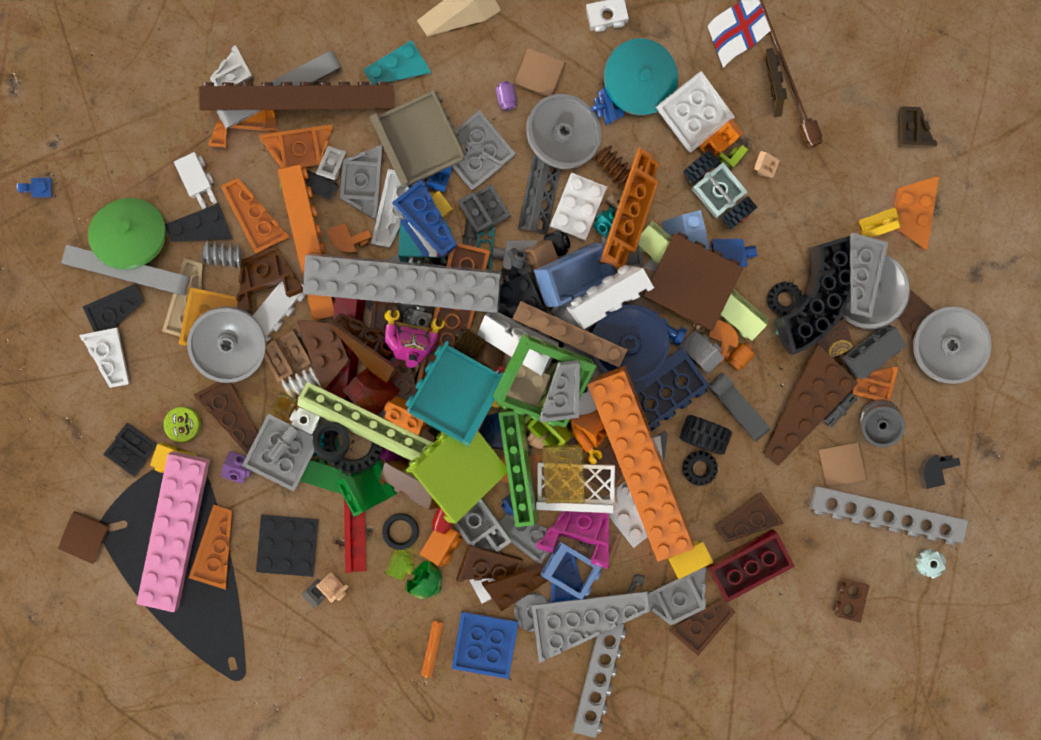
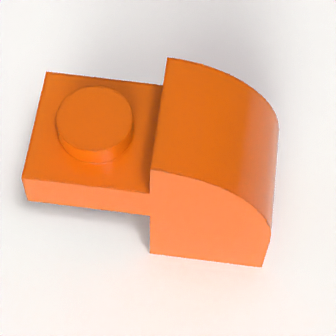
[699,119,744,157]
[328,223,372,254]
[707,320,738,364]

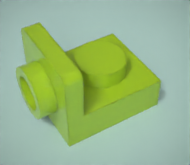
[718,145,748,170]

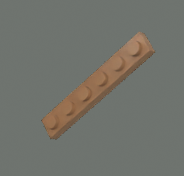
[513,301,627,368]

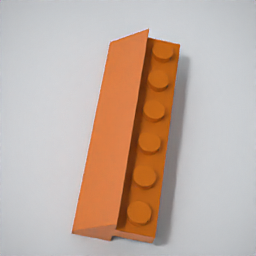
[600,148,659,269]

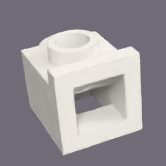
[290,407,322,435]

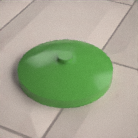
[88,198,166,270]

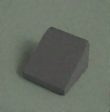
[302,579,326,608]

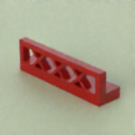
[344,499,367,573]

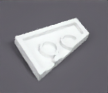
[79,327,130,388]

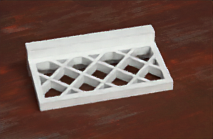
[536,462,616,513]

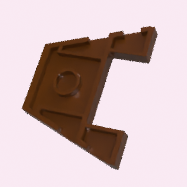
[236,246,303,314]

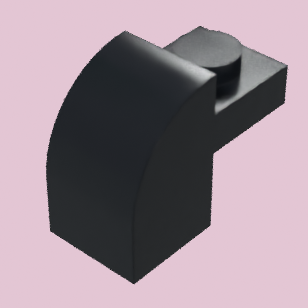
[920,454,961,489]

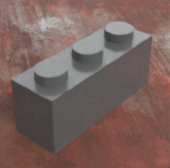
[843,325,906,379]

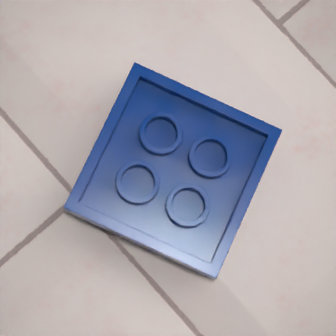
[452,611,519,679]

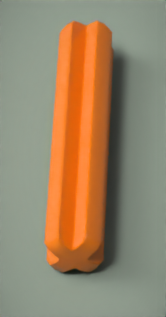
[421,620,443,678]

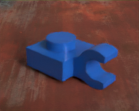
[17,177,52,198]

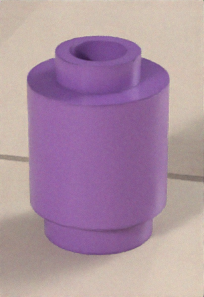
[495,81,518,111]

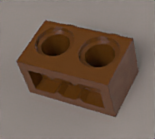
[833,578,870,623]

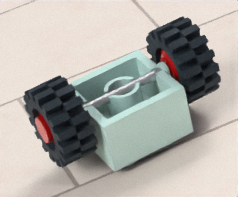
[683,150,758,229]

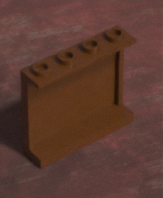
[641,232,743,331]

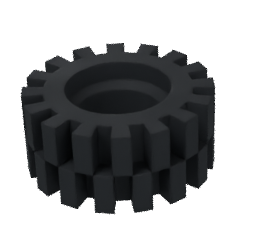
[767,281,803,316]
[682,451,718,486]

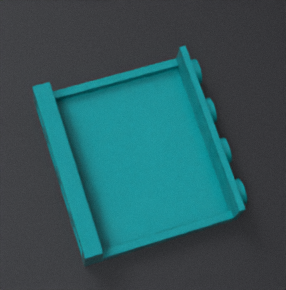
[406,341,504,446]

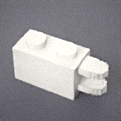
[174,152,217,209]

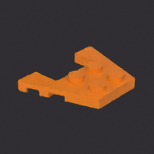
[208,110,279,151]

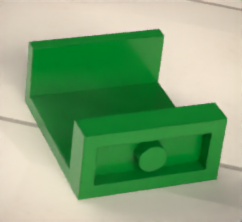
[336,460,398,517]

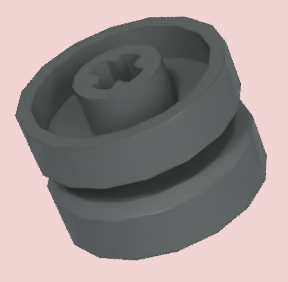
[860,399,905,447]

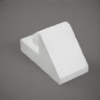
[316,146,346,180]

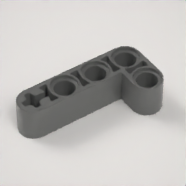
[708,373,770,442]

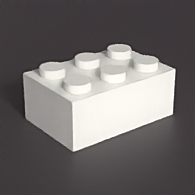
[550,173,607,242]

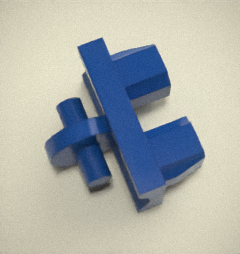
[591,87,624,125]

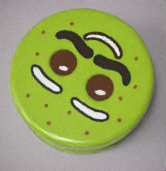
[164,407,201,442]

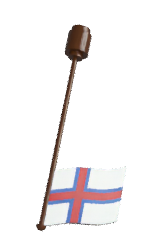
[707,0,823,148]

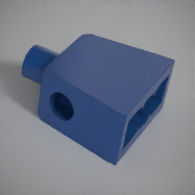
[710,239,757,268]

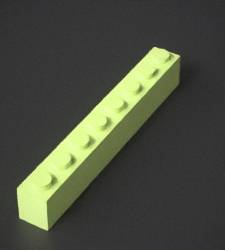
[637,220,769,341]
[297,382,433,461]

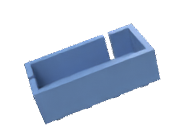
[534,242,616,307]

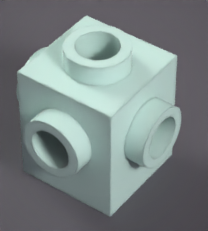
[916,549,946,578]

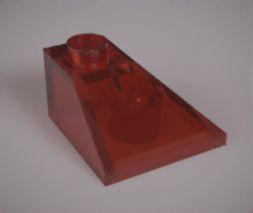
[342,368,401,415]

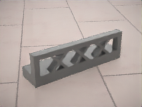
[518,155,561,235]

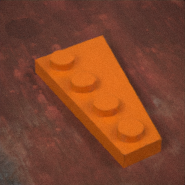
[221,178,290,254]
[189,504,232,590]

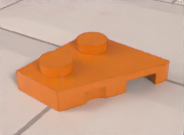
[851,367,898,401]

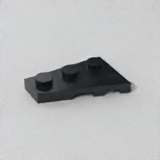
[165,203,233,243]
[83,283,144,332]

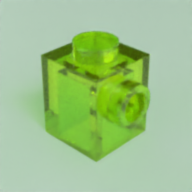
[385,550,414,581]

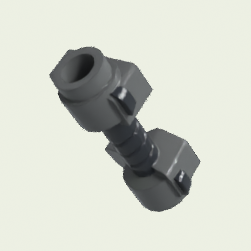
[501,248,529,283]

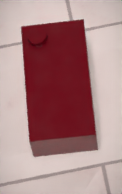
[706,529,795,603]

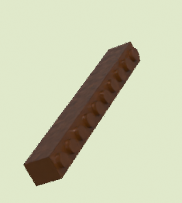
[198,81,394,111]

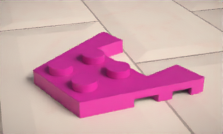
[536,511,609,568]

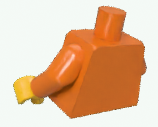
[569,410,607,464]

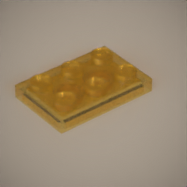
[543,445,586,504]

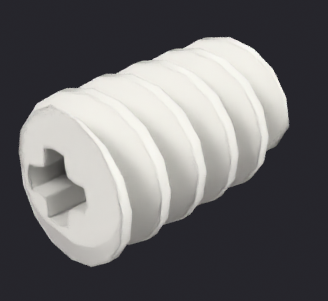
[281,367,321,400]

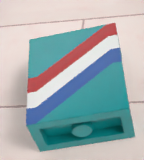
[398,219,451,263]

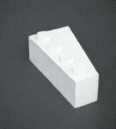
[566,265,654,329]

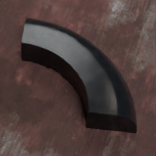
[774,236,851,355]

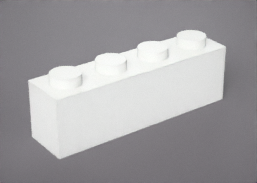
[253,282,307,345]

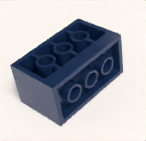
[633,348,710,432]

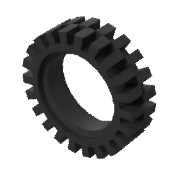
[323,431,383,474]

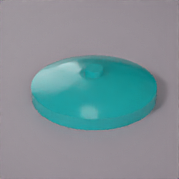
[604,38,678,116]

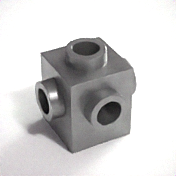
[403,306,432,328]

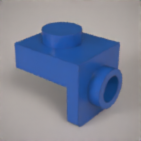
[426,166,452,192]

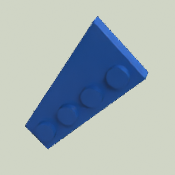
[392,179,457,259]

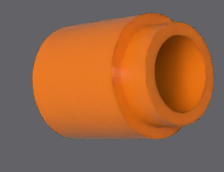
[727,342,755,371]

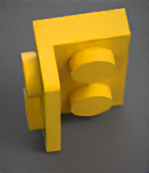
[859,207,902,238]

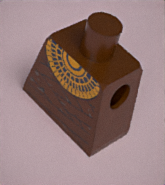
[815,318,854,367]

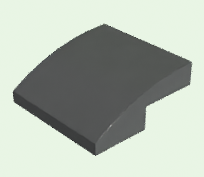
[458,184,511,234]

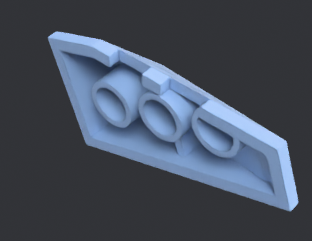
[662,210,710,251]

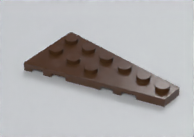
[763,343,858,466]

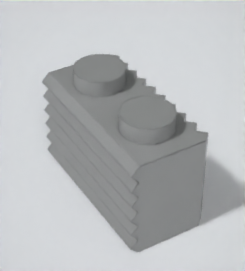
[679,331,724,374]

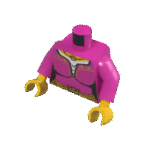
[385,310,445,368]

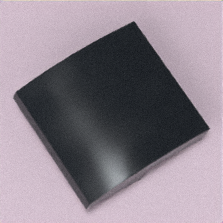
[103,423,157,478]

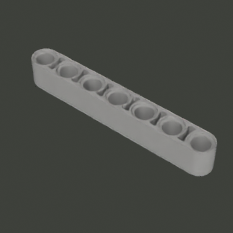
[217,50,342,129]
[61,245,190,296]

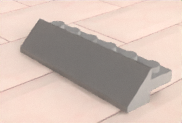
[453,498,512,552]

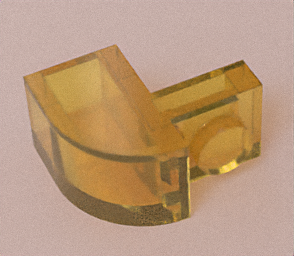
[261,391,298,427]

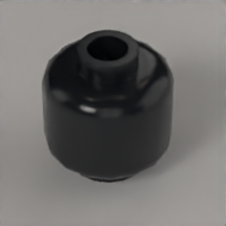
[543,231,571,257]

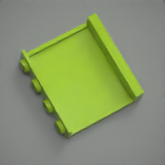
[406,431,507,523]

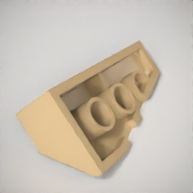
[417,0,501,37]

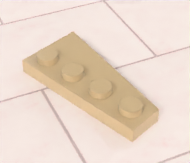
[162,258,203,337]

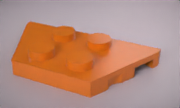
[259,124,333,168]
[894,176,939,250]

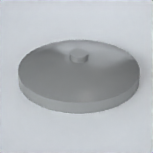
[526,94,601,169]
[842,255,910,329]
[187,306,266,383]
[913,307,991,384]

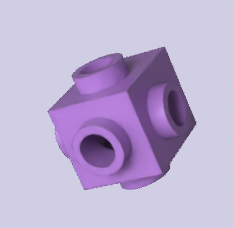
[221,451,252,484]

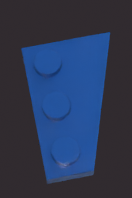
[551,551,587,602]

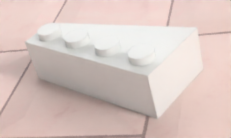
[477,312,560,376]

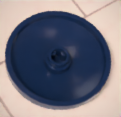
[593,305,669,383]

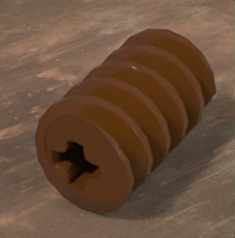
[592,145,631,188]

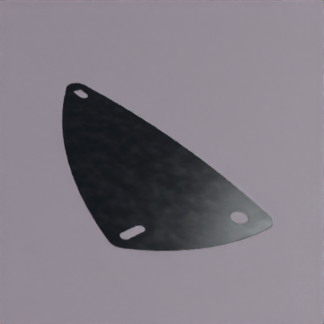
[100,455,246,681]

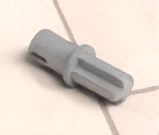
[268,425,300,461]

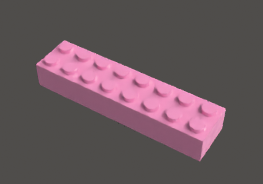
[137,451,210,612]

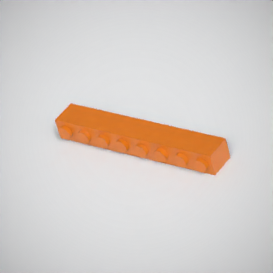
[277,163,335,320]

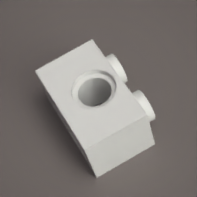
[586,0,629,32]

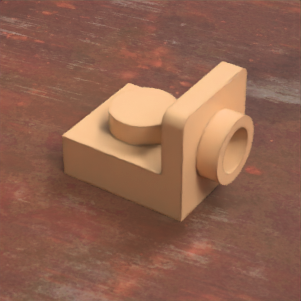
[754,151,780,178]
[316,572,349,603]

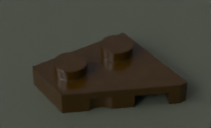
[900,106,937,147]

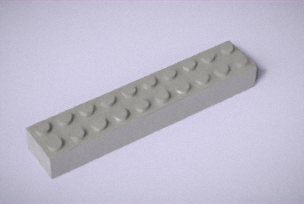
[303,253,502,313]

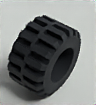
[679,415,733,455]

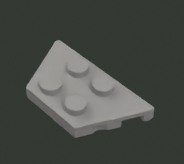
[340,145,383,219]
[648,567,706,625]

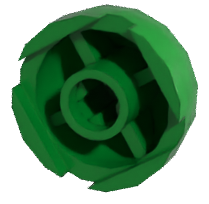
[405,561,442,600]

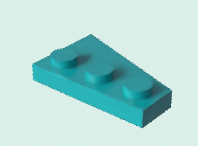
[363,40,432,85]

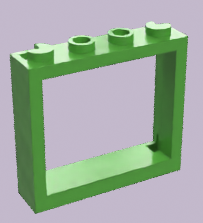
[493,334,596,427]

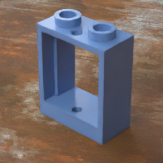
[540,541,602,600]

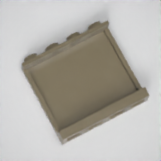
[369,88,467,189]

